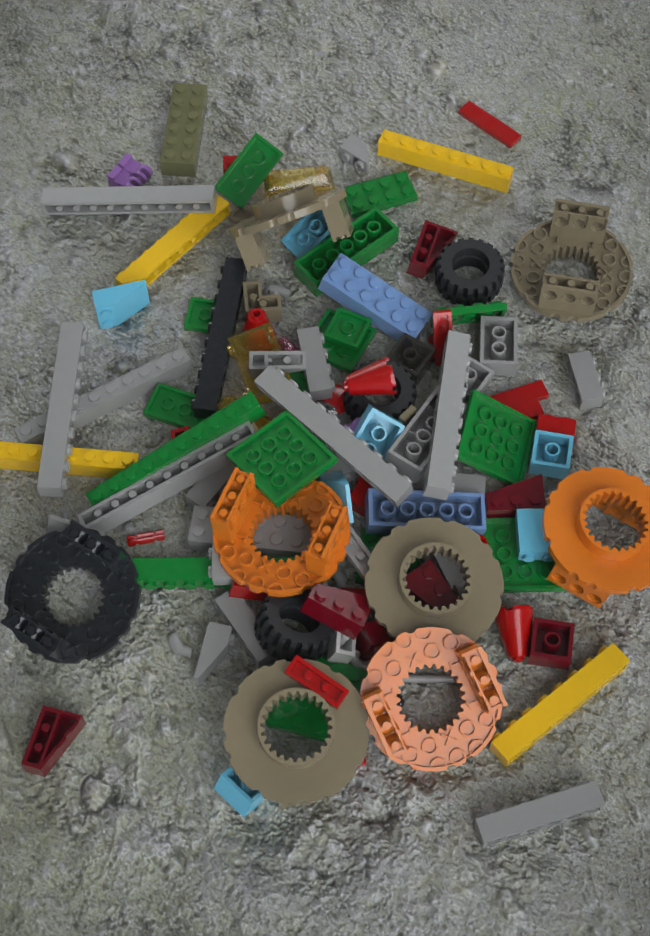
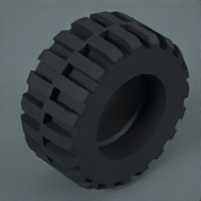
[435,238,505,307]
[343,359,417,421]
[254,589,336,662]

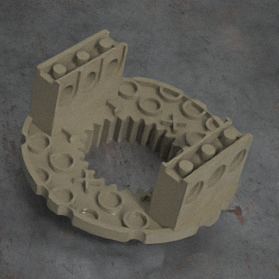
[229,184,354,272]
[510,198,633,322]
[364,517,504,642]
[223,659,369,809]

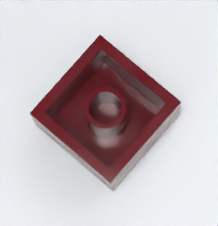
[527,617,575,670]

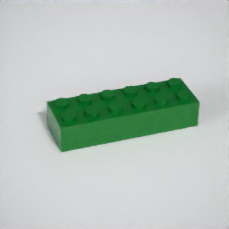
[294,207,399,297]

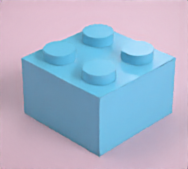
[528,430,574,479]

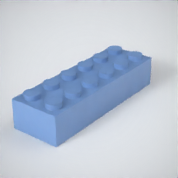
[318,253,432,349]
[364,488,487,535]

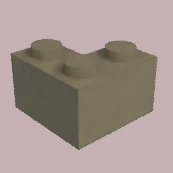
[243,280,283,322]

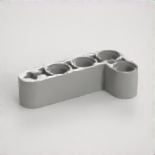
[429,552,465,599]

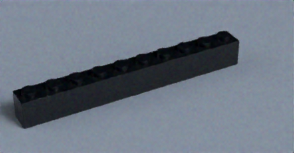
[191,257,248,419]

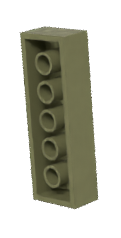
[160,83,208,177]

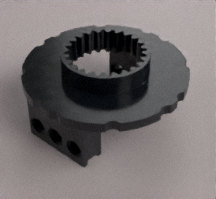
[0,519,141,664]

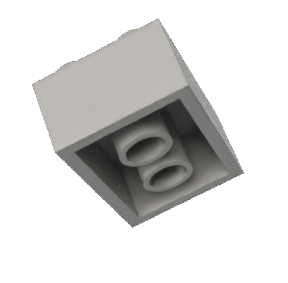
[478,316,518,376]

